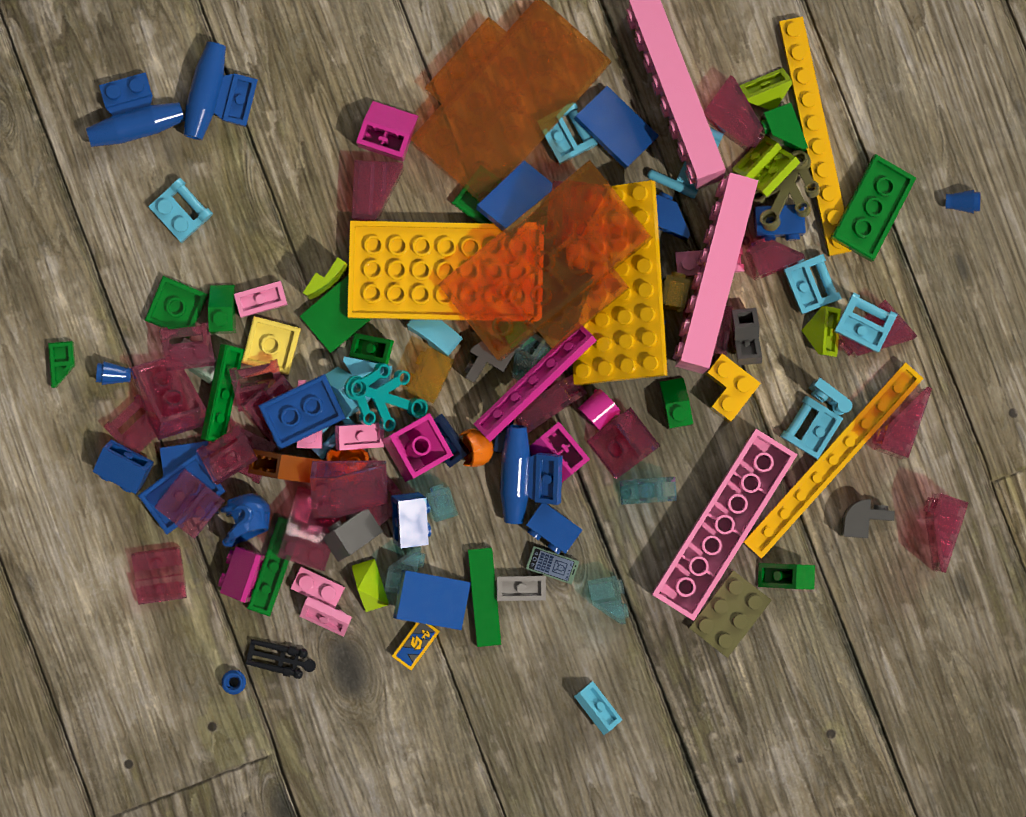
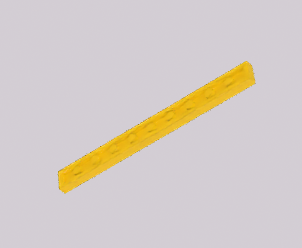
[778,16,853,257]
[743,362,924,559]

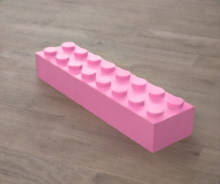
[626,0,726,190]
[672,173,758,374]
[651,429,798,621]

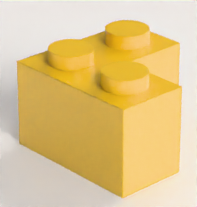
[705,353,761,423]

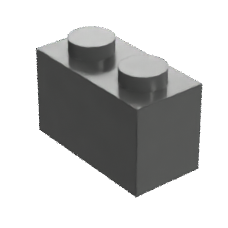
[322,508,383,562]

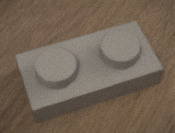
[497,576,546,601]

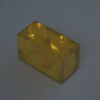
[662,272,691,312]
[405,347,454,405]

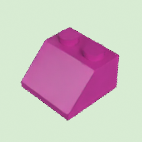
[382,413,454,482]
[218,546,265,603]

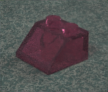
[745,238,805,280]
[587,407,660,479]

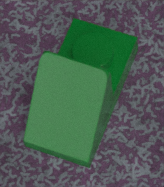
[349,333,394,365]

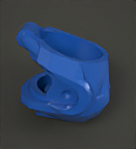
[220,493,270,547]

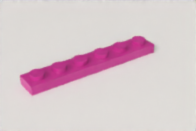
[474,323,597,442]

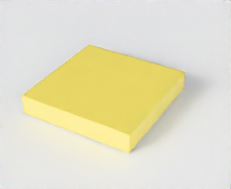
[241,316,301,375]

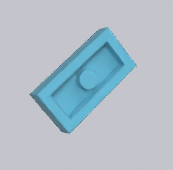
[574,681,622,735]

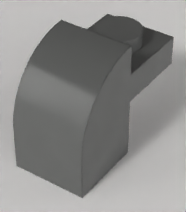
[732,308,762,365]
[464,340,516,384]
[841,499,895,538]

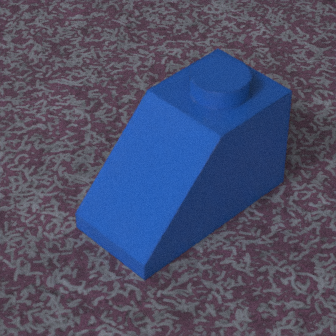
[656,192,690,241]

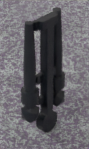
[246,639,316,679]

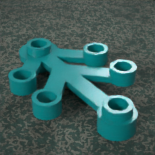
[344,363,428,432]

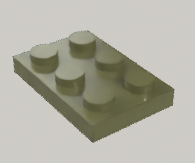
[689,570,772,658]

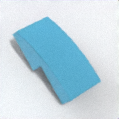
[407,320,462,357]

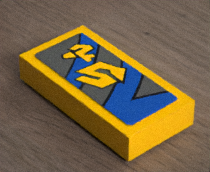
[392,622,440,670]

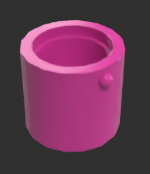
[578,388,621,431]

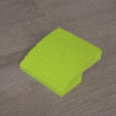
[732,135,800,197]
[303,257,349,300]

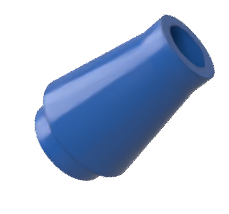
[946,190,980,214]
[96,361,131,385]

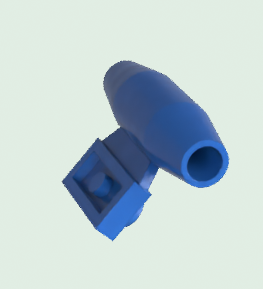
[184,42,258,140]
[86,72,185,147]
[500,425,563,524]

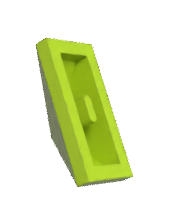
[739,68,792,110]
[801,306,841,357]
[352,559,389,612]

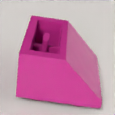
[356,101,419,162]
[529,422,590,483]

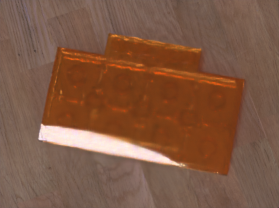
[410,0,612,202]
[438,160,653,361]

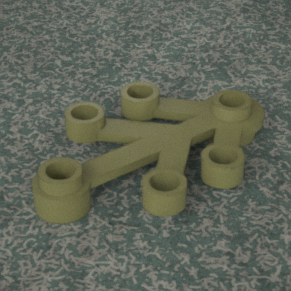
[753,150,820,231]

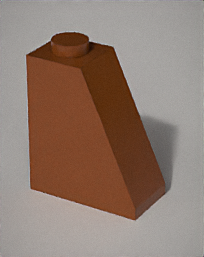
[248,449,327,485]

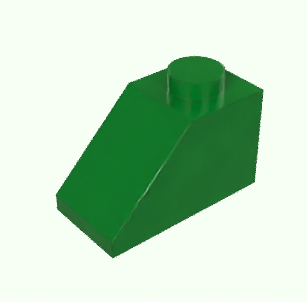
[760,103,808,152]
[208,285,236,334]
[659,378,693,429]
[758,563,815,590]

